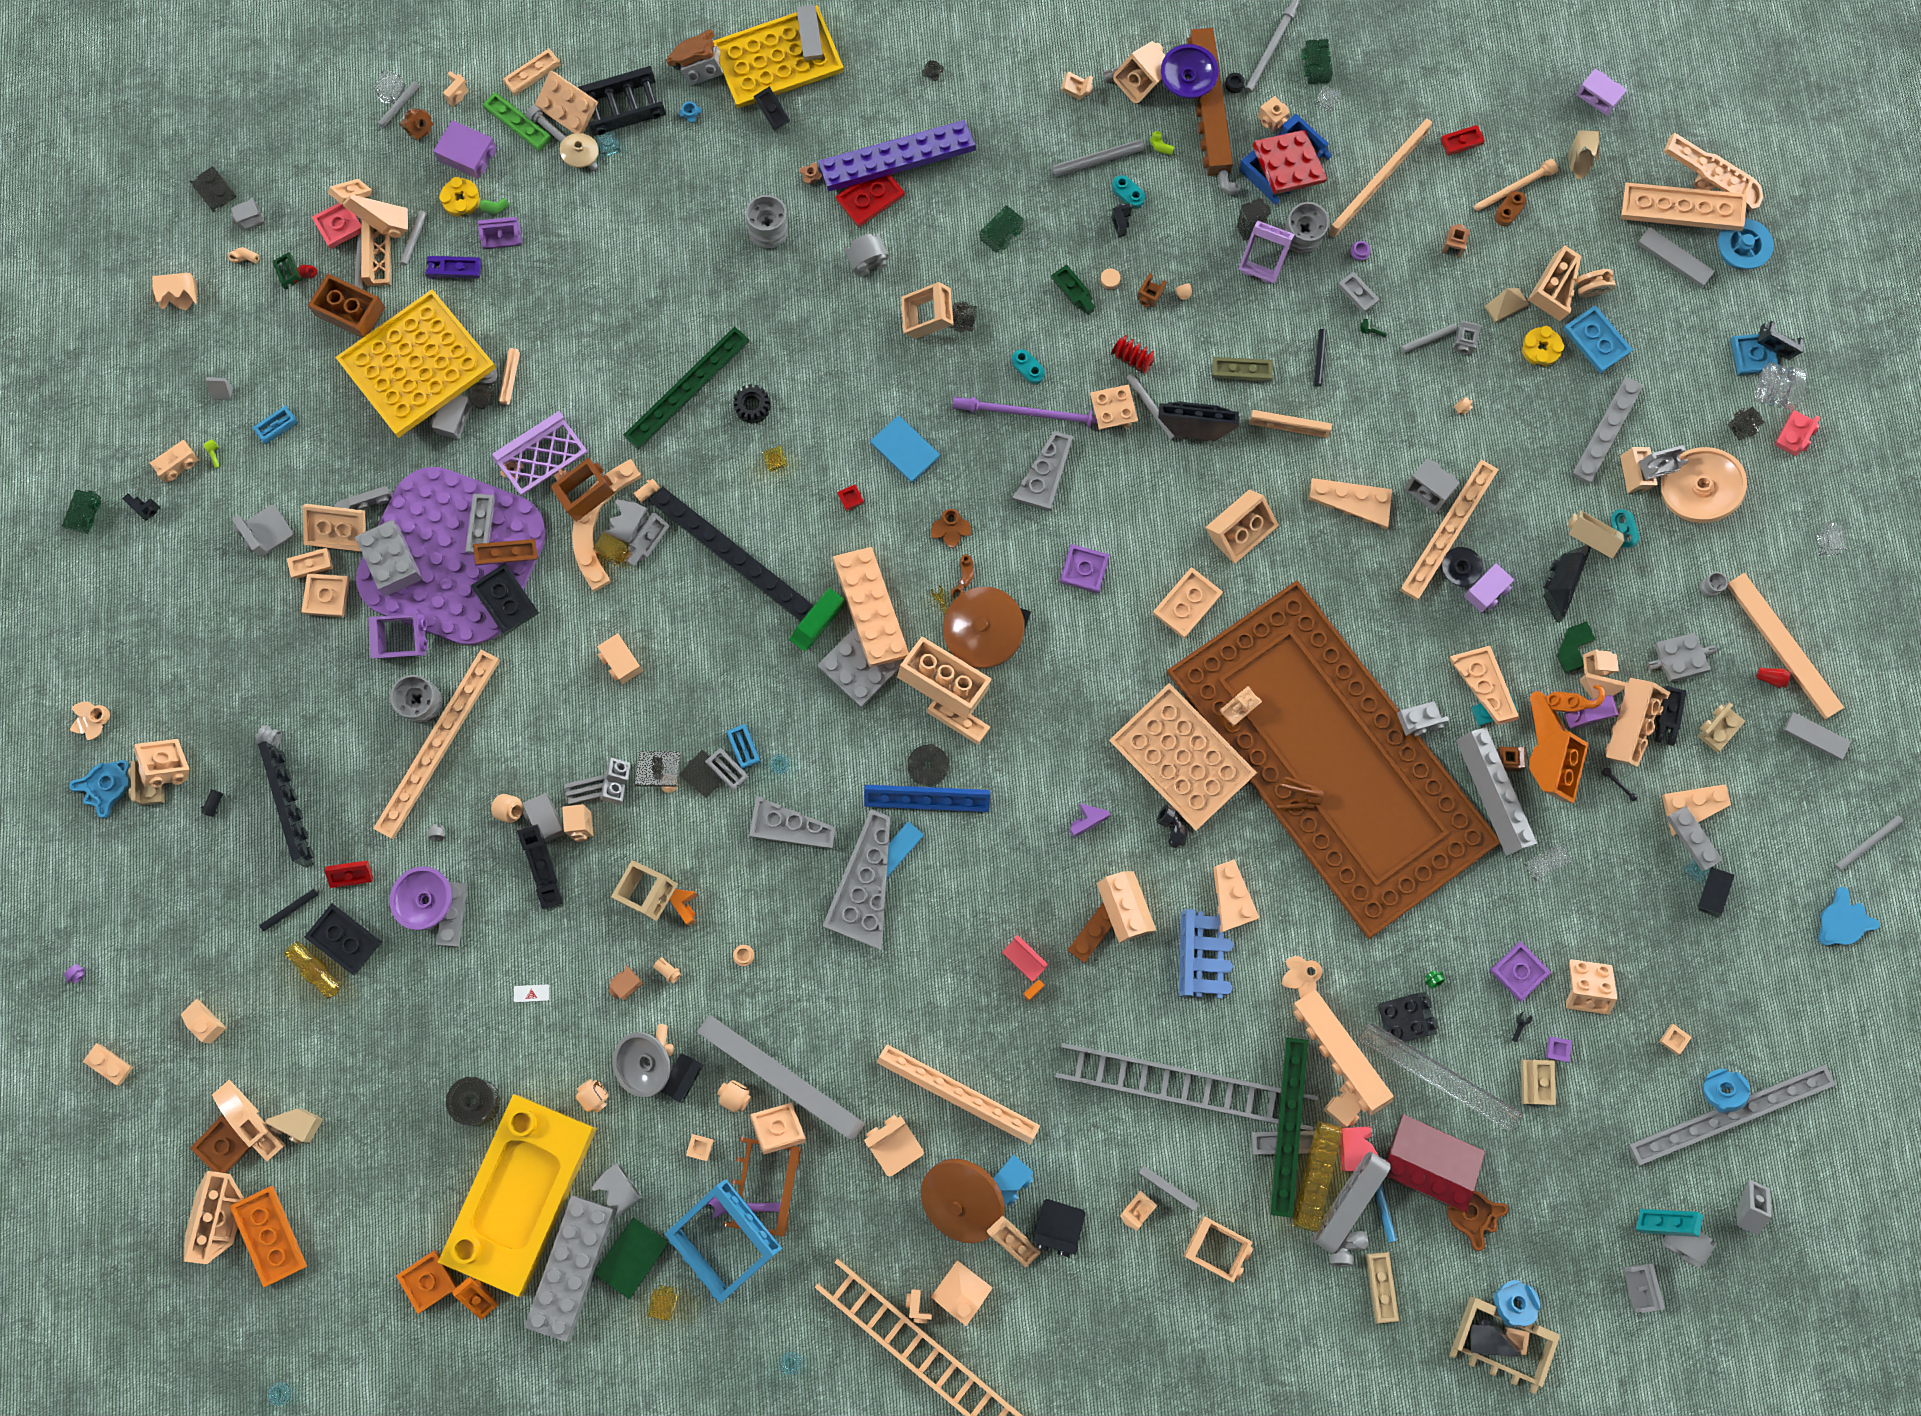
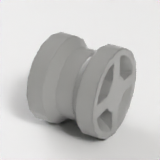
[256,725,282,748]

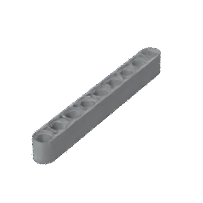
[697,1014,866,1142]

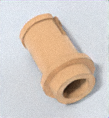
[633,479,660,503]
[653,957,681,984]

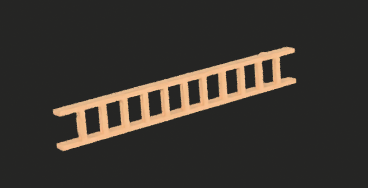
[815,1259,1023,1416]

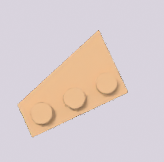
[1662,784,1731,836]

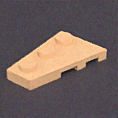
[1213,860,1259,933]

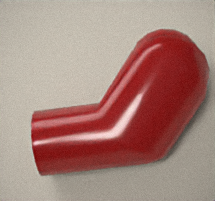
[291,265,317,284]

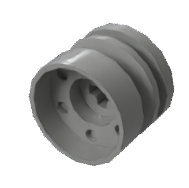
[746,195,788,248]
[1283,202,1329,254]
[390,674,443,723]

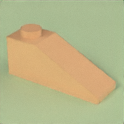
[343,194,408,238]

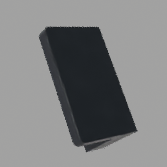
[661,1053,704,1104]

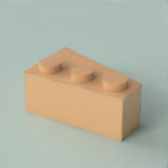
[1528,245,1581,321]

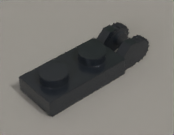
[1655,686,1687,746]

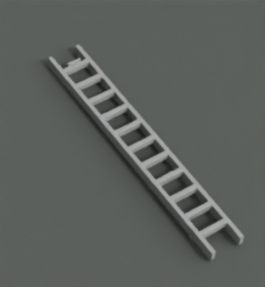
[1055,1043,1318,1131]

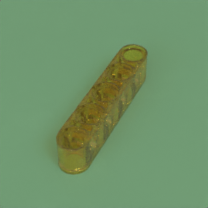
[1293,1121,1342,1232]

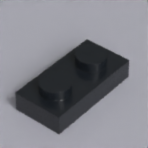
[753,86,790,131]

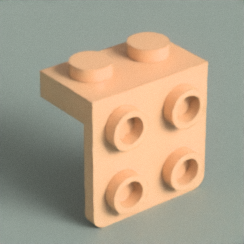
[864,1115,924,1177]

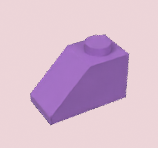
[1565,695,1619,728]

